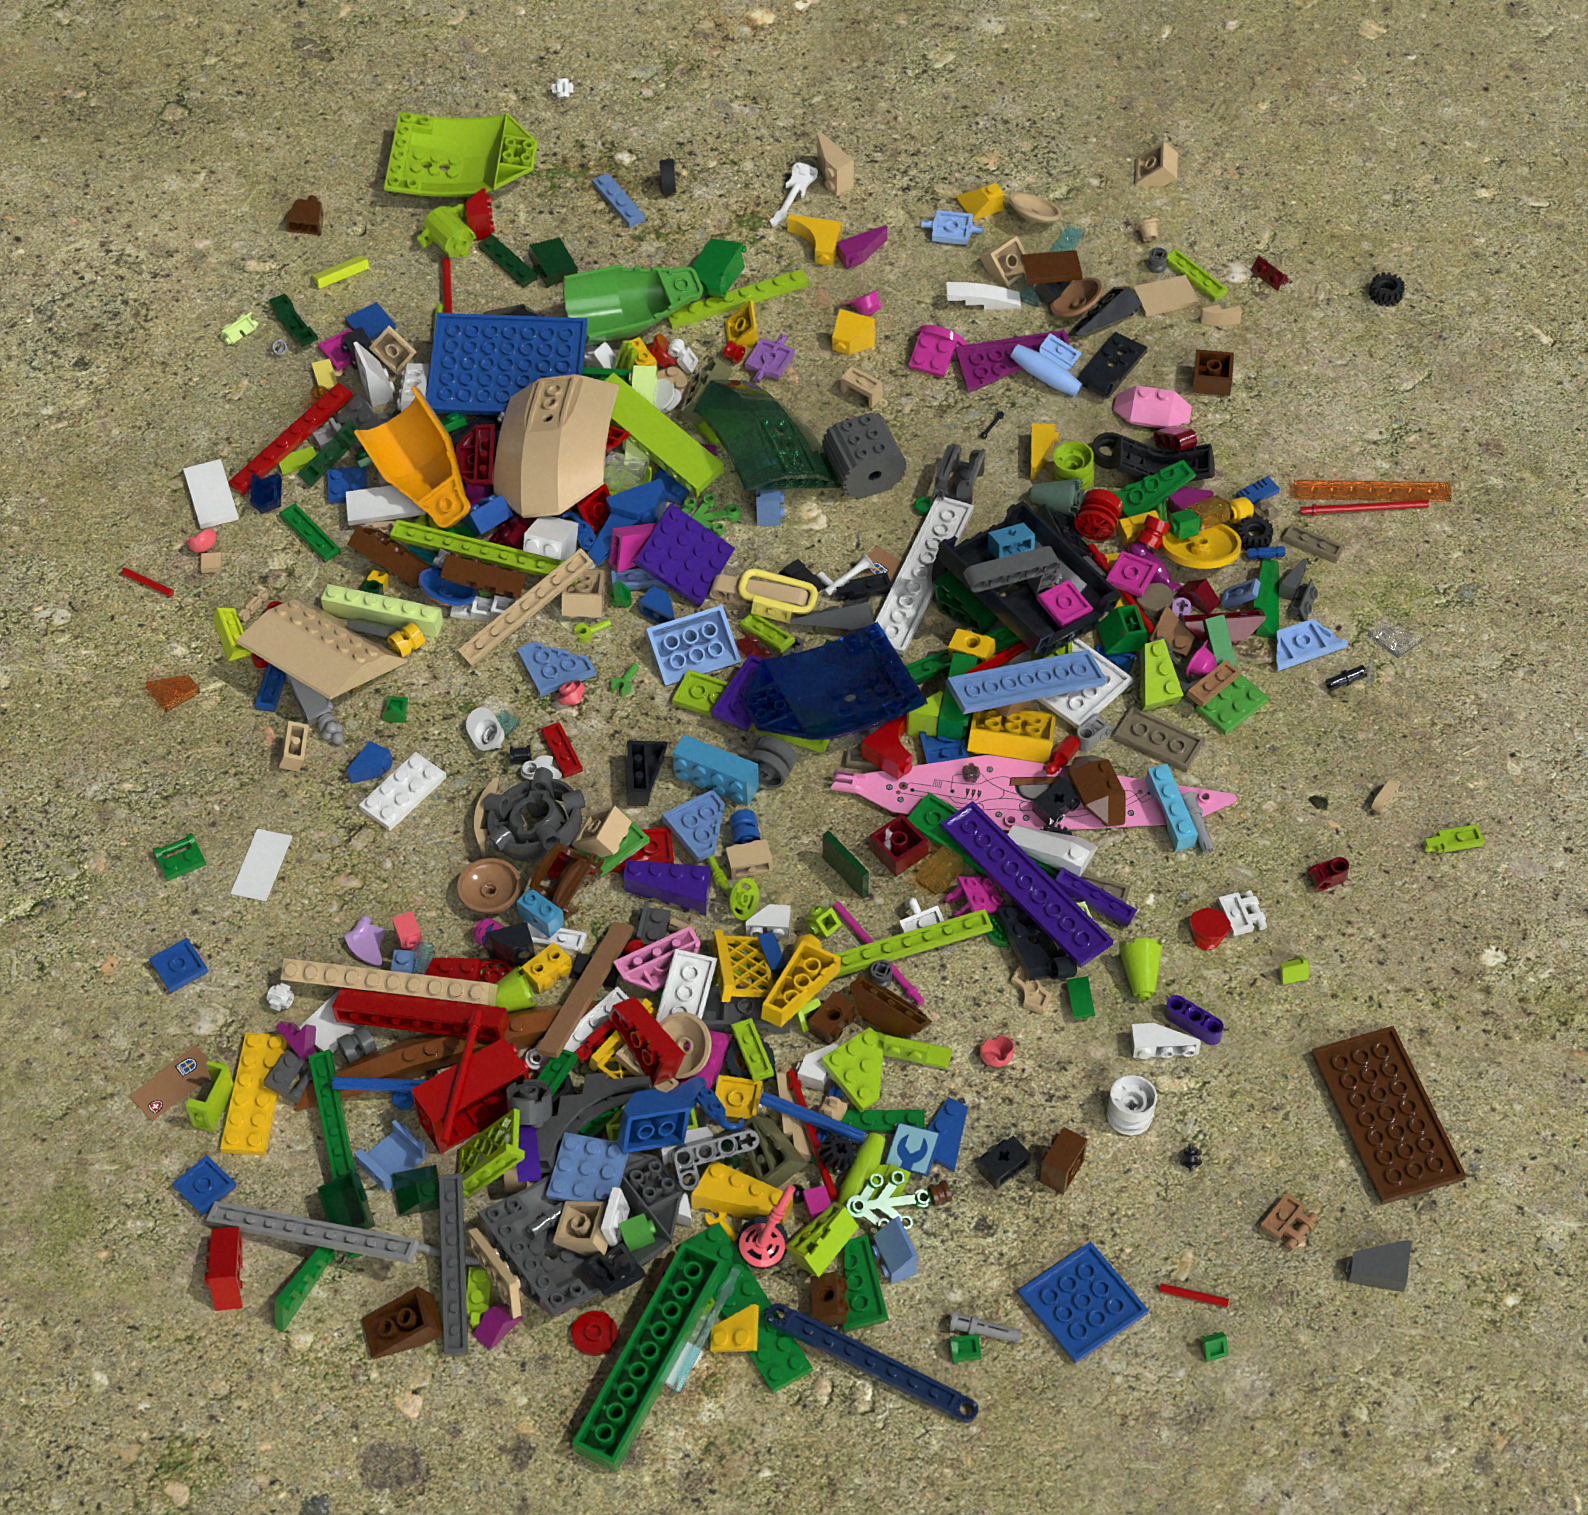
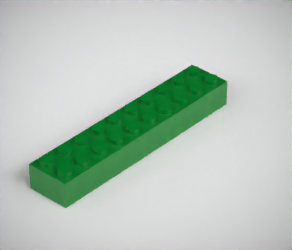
[572,1241,726,1473]

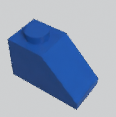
[639,585,675,624]
[346,741,393,784]

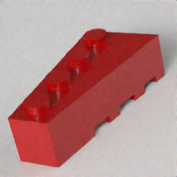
[608,996,686,1086]

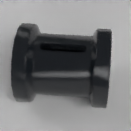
[510,744,532,765]

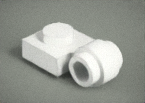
[668,338,698,374]

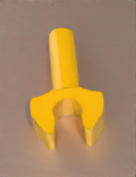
[705,1212,738,1244]

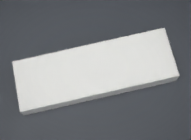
[525,921,587,954]

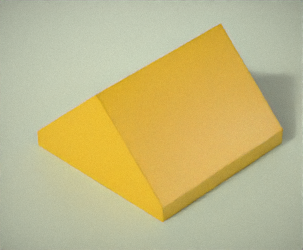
[725,300,757,348]

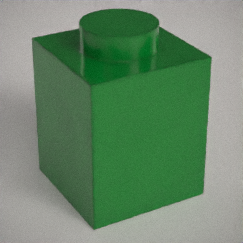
[1168,509,1200,540]

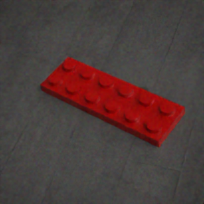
[547,827,674,879]

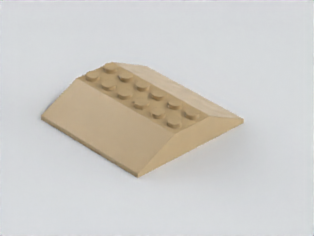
[236,599,407,699]

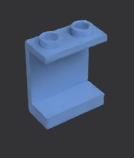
[354,1120,427,1192]

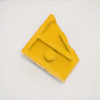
[710,1304,759,1353]

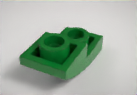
[1067,976,1095,1020]

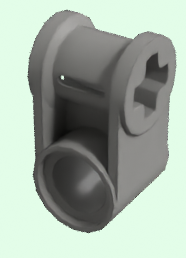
[1076,714,1113,752]

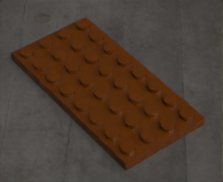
[1311,1026,1467,1205]

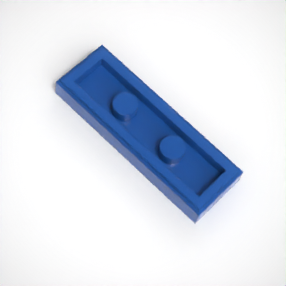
[254,663,286,712]

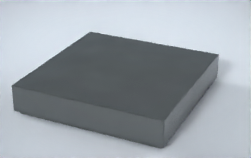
[347,619,398,637]

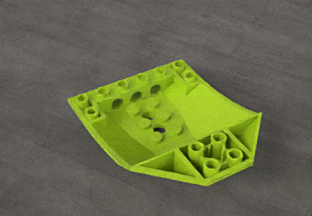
[384,111,538,197]

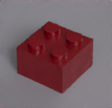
[869,814,929,877]

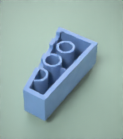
[756,454,784,526]

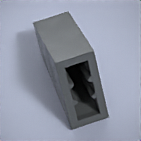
[1345,1240,1411,1292]

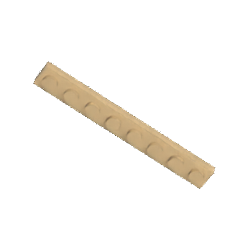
[458,548,594,666]

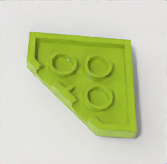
[819,1027,884,1113]

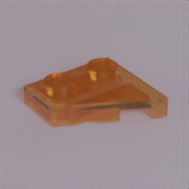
[145,675,201,713]

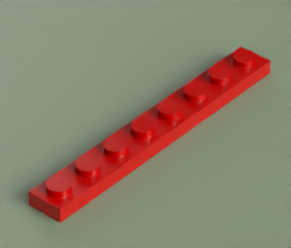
[228,382,353,496]

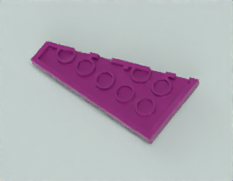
[955,330,1069,393]

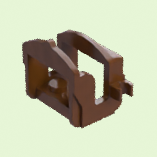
[529,843,605,920]

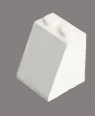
[523,516,578,560]

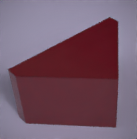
[1176,579,1220,614]

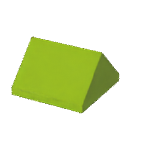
[906,691,943,738]

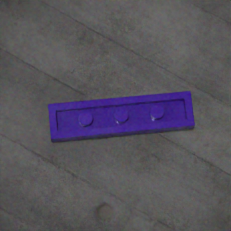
[1055,868,1137,928]

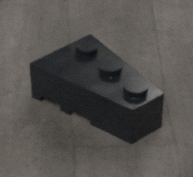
[624,740,668,806]

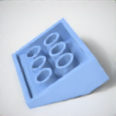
[644,605,741,686]

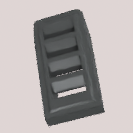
[1278,558,1307,600]

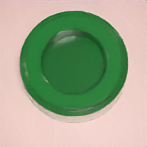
[914,497,934,516]

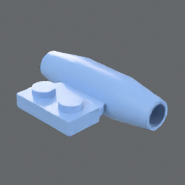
[1010,334,1082,397]

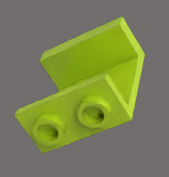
[185,1061,234,1133]

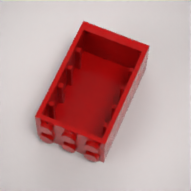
[411,1037,531,1155]

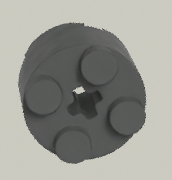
[506,1079,552,1128]

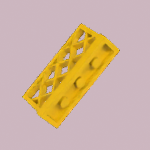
[711,929,774,1002]
[588,998,658,1079]

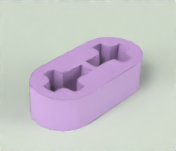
[1172,598,1191,629]

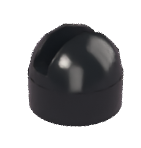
[793,1184,805,1204]

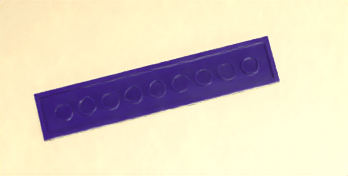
[940,801,1114,968]

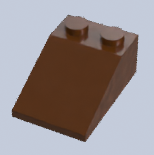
[362,1286,444,1359]

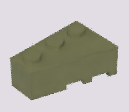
[743,1115,808,1188]

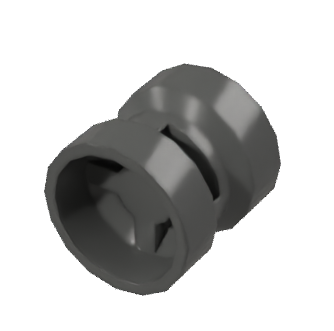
[1148,247,1168,274]
[870,960,892,988]

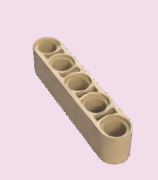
[709,574,809,615]

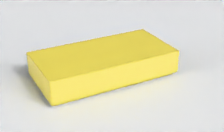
[311,359,337,394]

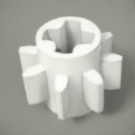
[552,79,573,98]
[267,983,294,1011]

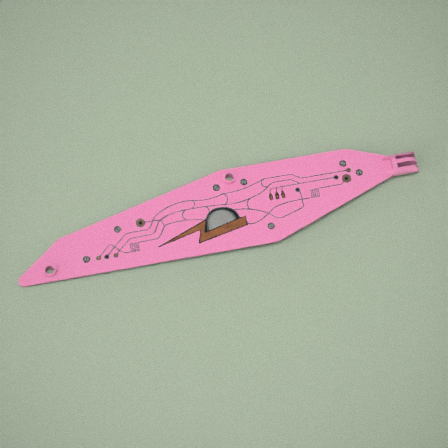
[831,755,1237,831]

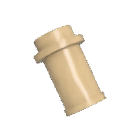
[669,917,698,934]

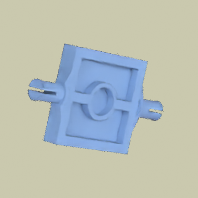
[921,210,984,245]

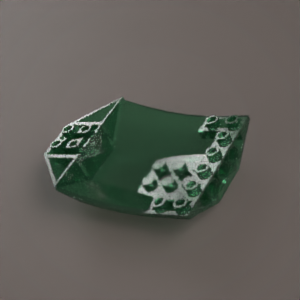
[692,380,841,490]

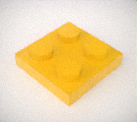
[715,1075,763,1122]

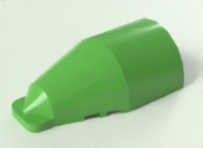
[563,265,703,347]

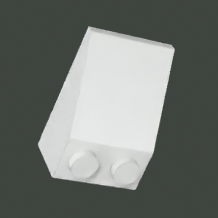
[353,342,395,407]

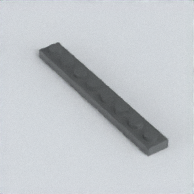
[439,1173,469,1356]

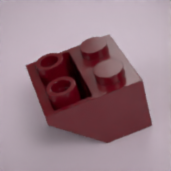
[489,514,535,550]

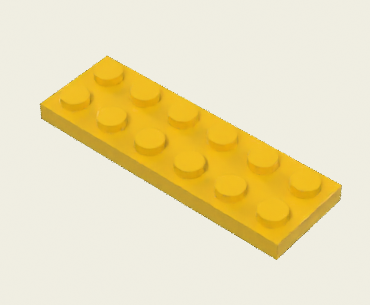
[220,1032,289,1156]

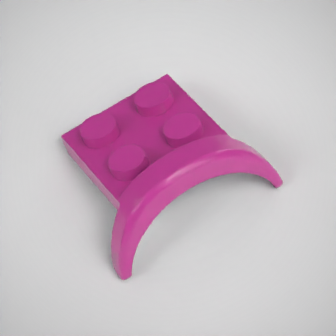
[909,325,968,378]

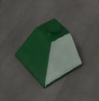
[392,1165,440,1217]

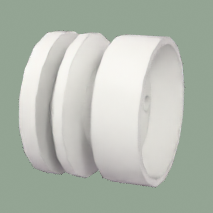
[1106,1075,1157,1135]

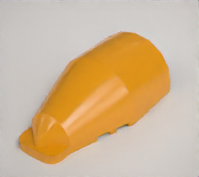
[354,386,470,528]

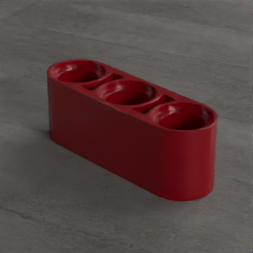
[1153,426,1198,451]

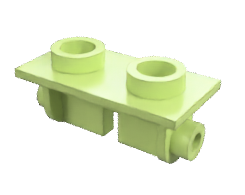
[220,312,258,345]

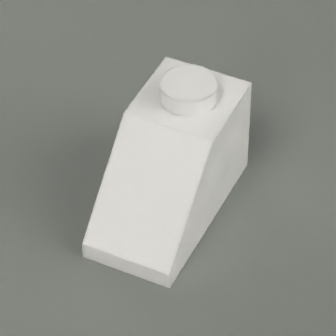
[795,1044,838,1092]

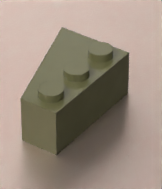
[681,356,732,425]

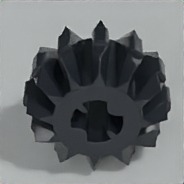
[818,1134,858,1173]

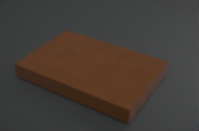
[1021,250,1083,285]

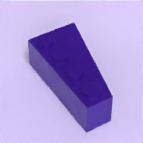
[623,860,711,916]

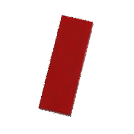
[541,722,583,778]

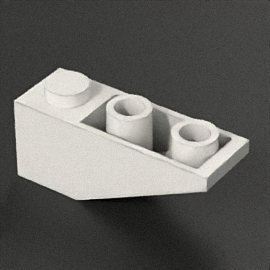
[1130,1023,1201,1059]

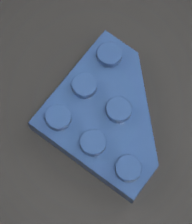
[517,641,596,697]
[661,790,725,863]

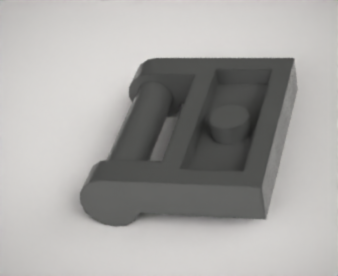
[263,1050,313,1103]

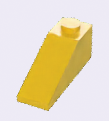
[1030,423,1058,480]

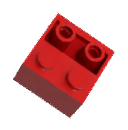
[465,188,495,242]

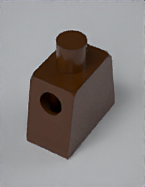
[285,195,324,236]

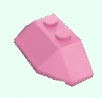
[1113,385,1192,429]
[613,926,701,992]

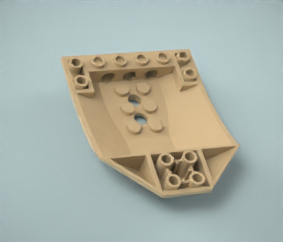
[494,374,619,518]

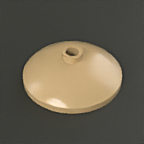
[1009,192,1062,224]
[659,1012,711,1079]

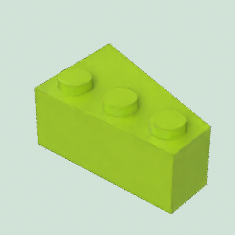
[1140,639,1184,711]
[785,1202,859,1277]

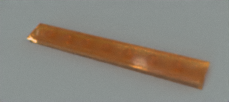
[1293,480,1452,501]

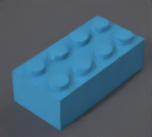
[672,735,759,806]

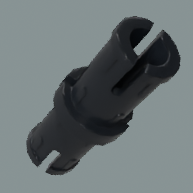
[1325,665,1367,691]

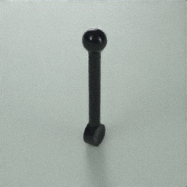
[980,411,1004,439]

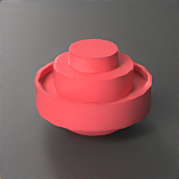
[556,680,585,705]

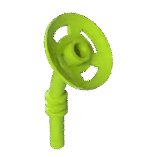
[706,855,759,920]

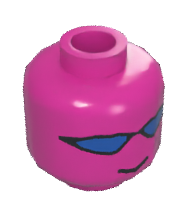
[473,918,504,947]

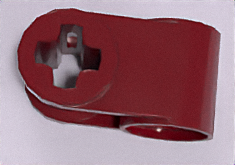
[1306,857,1350,892]

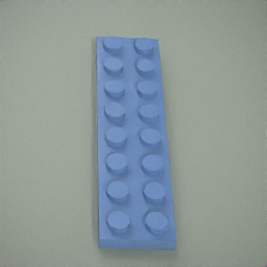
[946,650,1107,714]

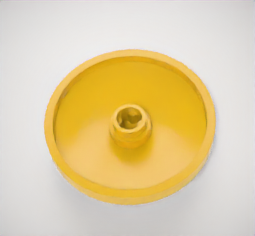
[1162,520,1242,569]

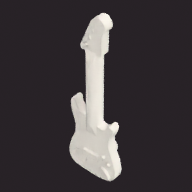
[770,163,818,226]

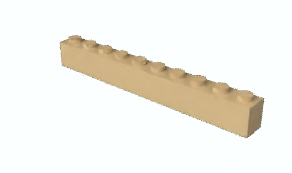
[281,958,498,1006]

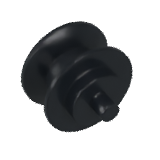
[1179,1144,1202,1171]

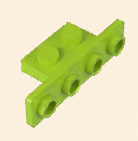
[874,1031,952,1069]

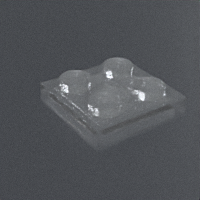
[603,451,647,493]

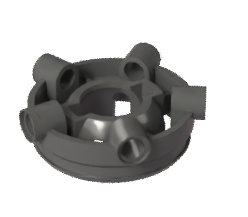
[484,767,586,862]

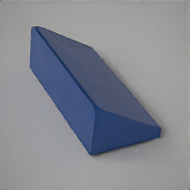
[758,932,787,977]

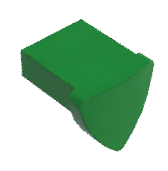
[382,696,409,723]
[949,1334,982,1364]

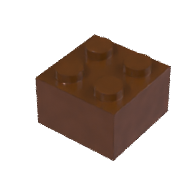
[1192,349,1234,396]
[1039,1127,1088,1195]

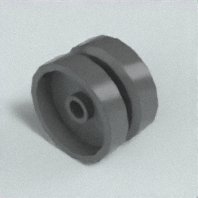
[746,736,797,788]

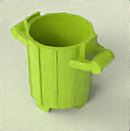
[417,203,476,258]

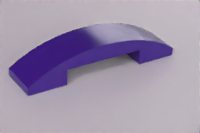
[516,1124,541,1182]

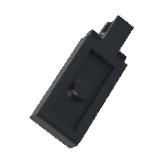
[836,572,892,601]

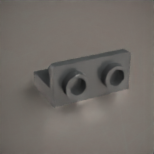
[634,901,671,947]

